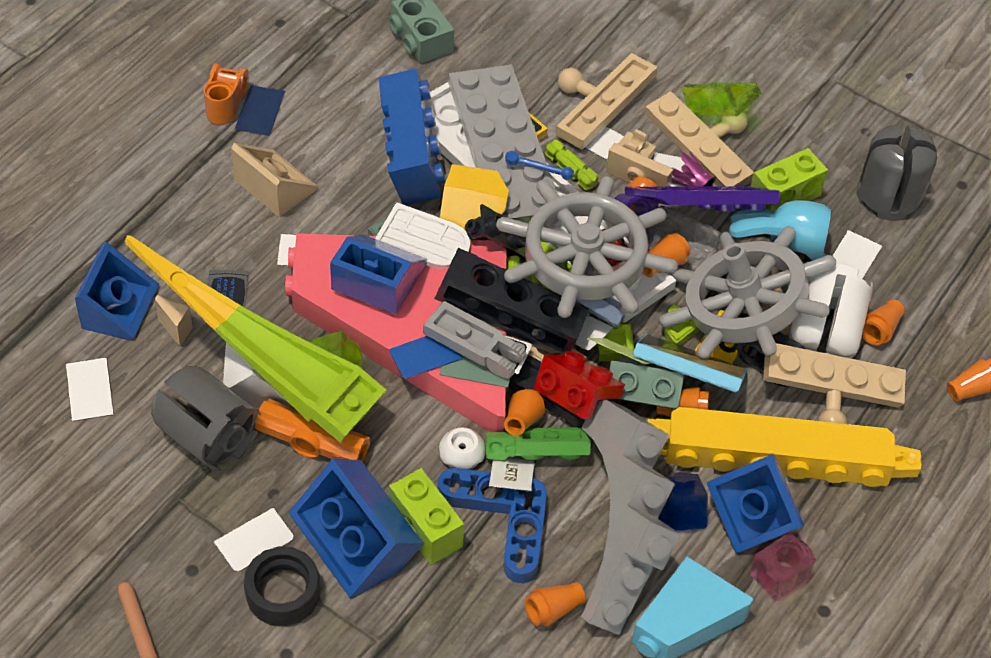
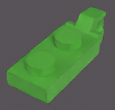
[485,427,590,461]

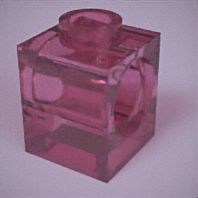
[749,531,816,602]

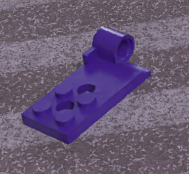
[614,186,780,216]

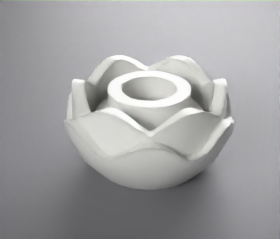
[439,427,485,470]

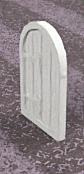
[375,202,471,270]

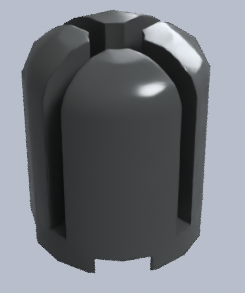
[856,124,937,221]
[151,366,261,471]

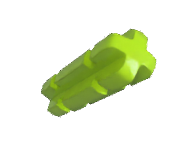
[545,139,599,191]

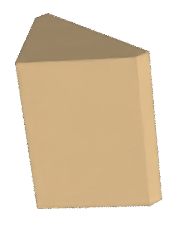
[231,143,318,217]

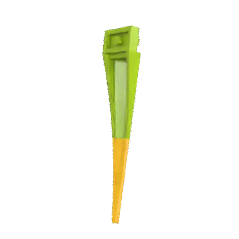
[124,235,386,443]

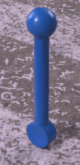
[505,151,574,180]

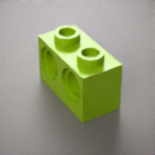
[751,148,828,211]

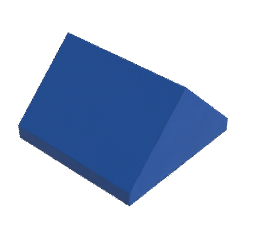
[75,242,159,341]
[706,454,805,553]

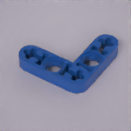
[437,468,547,583]

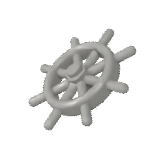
[496,176,678,318]
[659,226,836,360]

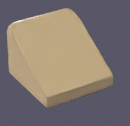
[155,295,193,346]

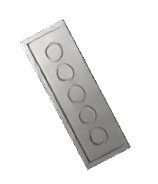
[448,64,557,223]

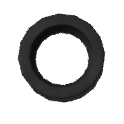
[244,546,320,626]

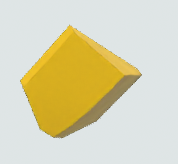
[440,164,509,233]

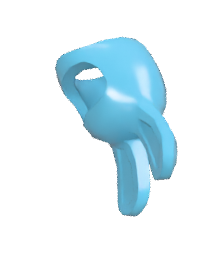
[729,200,831,261]

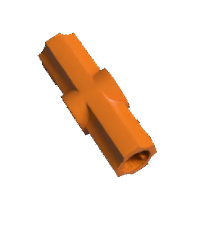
[255,399,370,462]

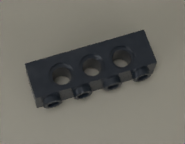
[434,247,589,355]

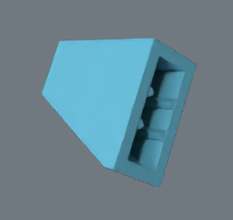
[631,557,754,658]

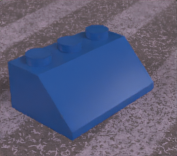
[288,458,424,598]

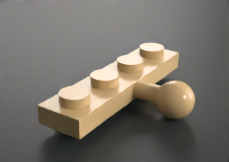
[556,53,658,150]
[645,91,754,186]
[763,343,906,424]

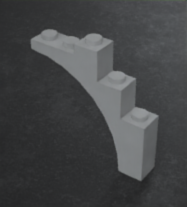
[581,399,680,635]

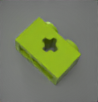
[389,468,464,565]

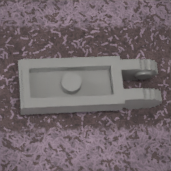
[423,301,527,379]

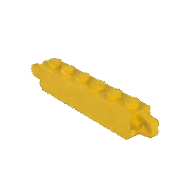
[647,407,922,487]

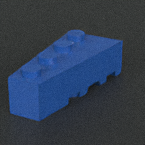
[378,68,446,206]

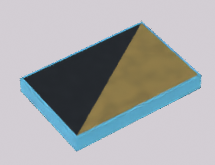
[633,334,747,392]

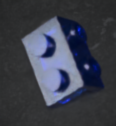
[657,472,708,531]

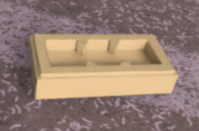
[607,143,673,187]

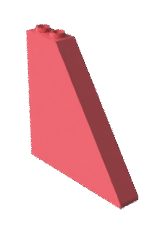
[285,233,507,432]

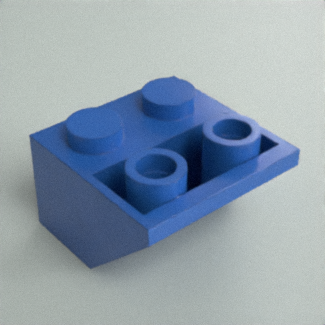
[330,234,427,314]

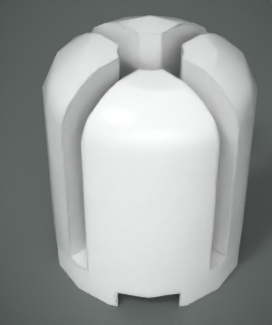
[789,263,873,359]

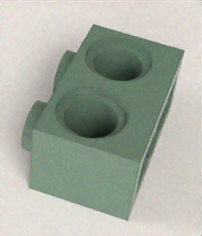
[388,0,454,64]

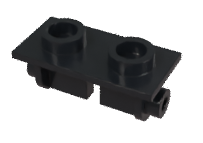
[465,204,527,261]

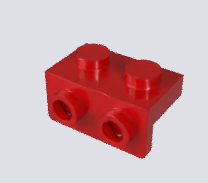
[534,351,625,420]

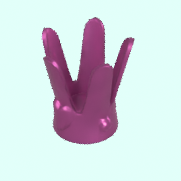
[672,151,716,186]

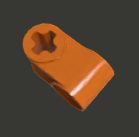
[204,63,249,125]

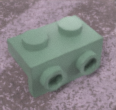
[610,358,684,409]

